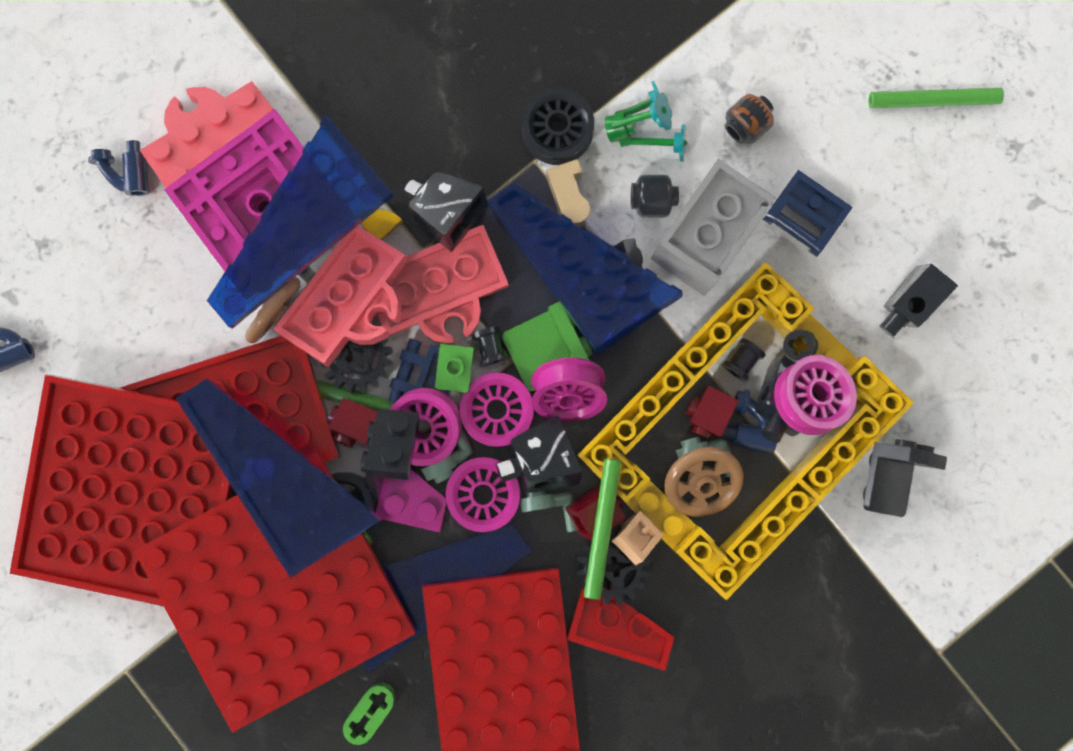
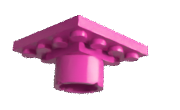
[164,109,358,300]

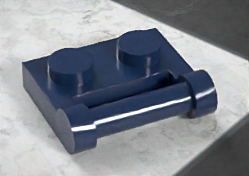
[762,170,853,257]

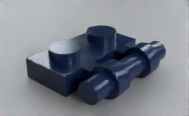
[388,338,451,419]

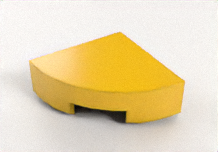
[357,209,403,241]

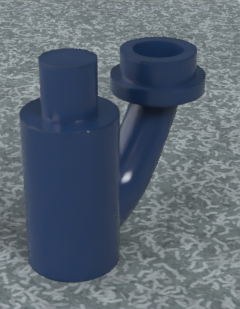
[88,140,149,196]
[0,327,35,372]
[721,389,777,454]

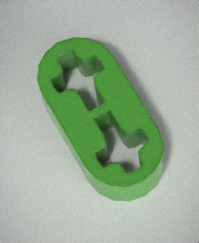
[343,682,396,745]

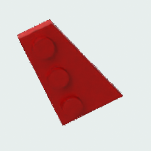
[567,577,674,671]

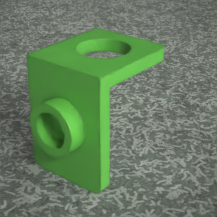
[435,344,476,393]

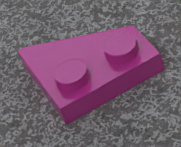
[375,468,447,532]

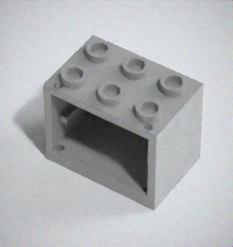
[650,159,776,296]

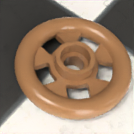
[245,277,301,343]
[664,447,744,517]

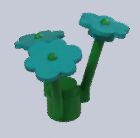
[605,81,688,162]

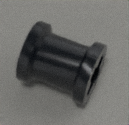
[471,326,509,367]
[783,330,819,360]
[722,338,766,382]

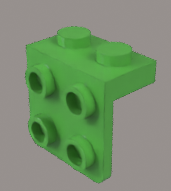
[502,301,593,392]

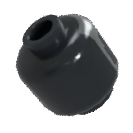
[630,175,679,218]

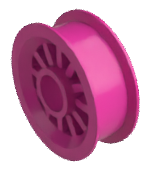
[774,355,857,435]
[531,358,607,422]
[460,373,534,447]
[389,388,462,466]
[446,457,521,532]

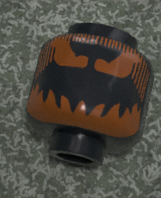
[724,94,774,144]

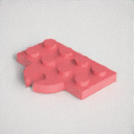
[140,81,273,188]
[273,224,409,368]
[377,225,509,345]

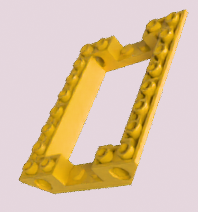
[577,262,914,600]

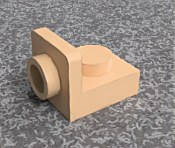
[612,511,663,565]

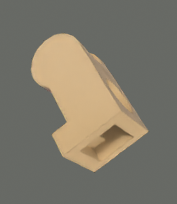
[546,159,590,229]

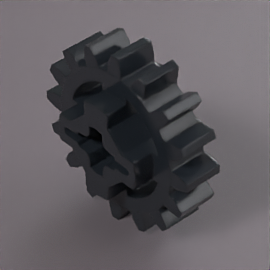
[320,325,394,394]
[576,532,650,605]

